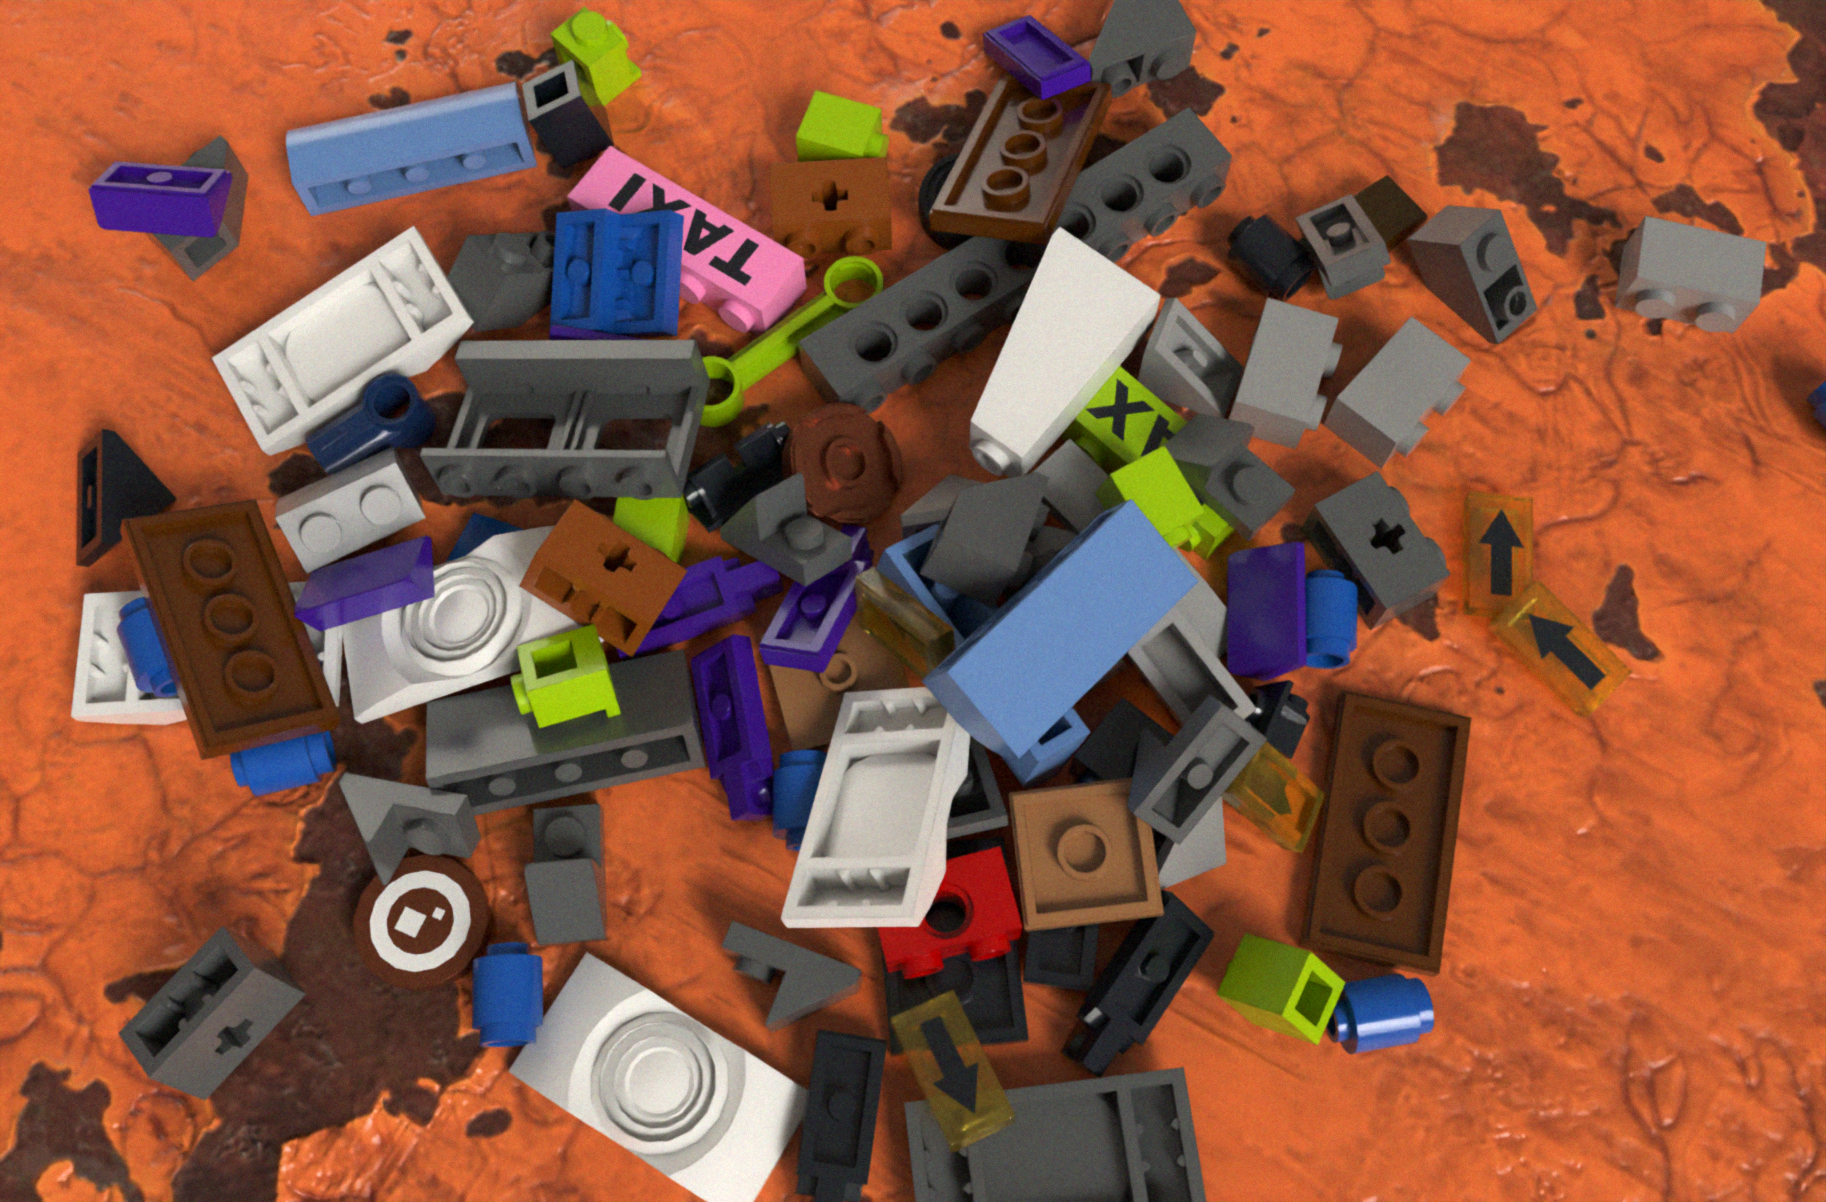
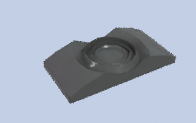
[904,1067,1207,1202]

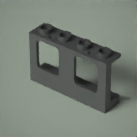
[420,340,711,500]

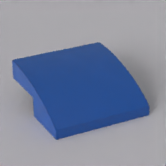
[550,208,684,337]

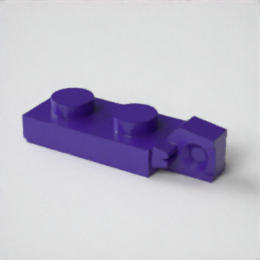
[759,525,874,673]
[616,555,784,661]
[690,634,774,822]

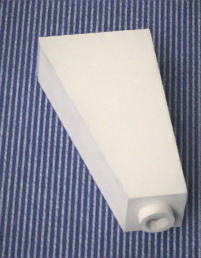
[969,227,1161,478]

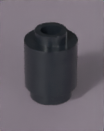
[1226,214,1316,302]

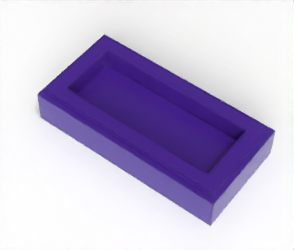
[983,15,1091,100]

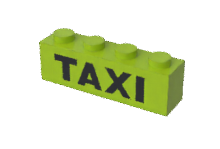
[1060,366,1235,561]

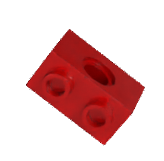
[877,846,1023,979]

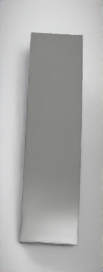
[1032,439,1227,659]

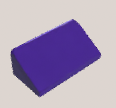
[88,161,232,238]
[294,535,435,632]
[1227,542,1307,681]

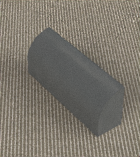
[426,649,706,816]

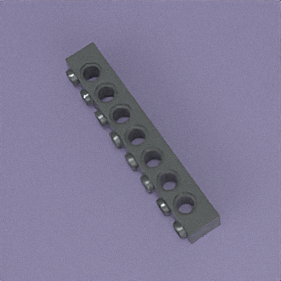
[798,107,1232,415]

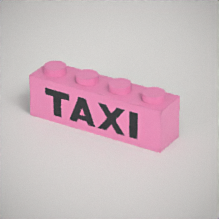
[567,146,807,336]

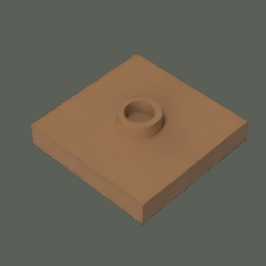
[760,600,910,751]
[1009,777,1164,932]

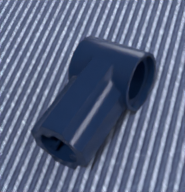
[305,374,436,476]

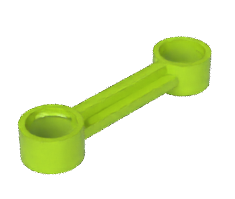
[700,256,884,427]

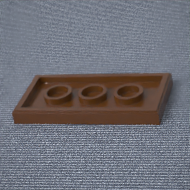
[929,73,1112,245]
[120,499,341,760]
[1299,690,1472,977]

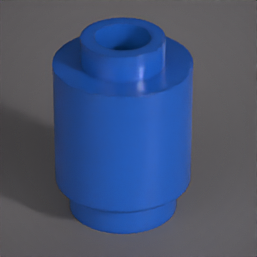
[1305,570,1358,669]
[117,597,178,697]
[230,730,337,797]
[772,750,827,852]
[472,942,543,1047]
[1325,973,1434,1054]

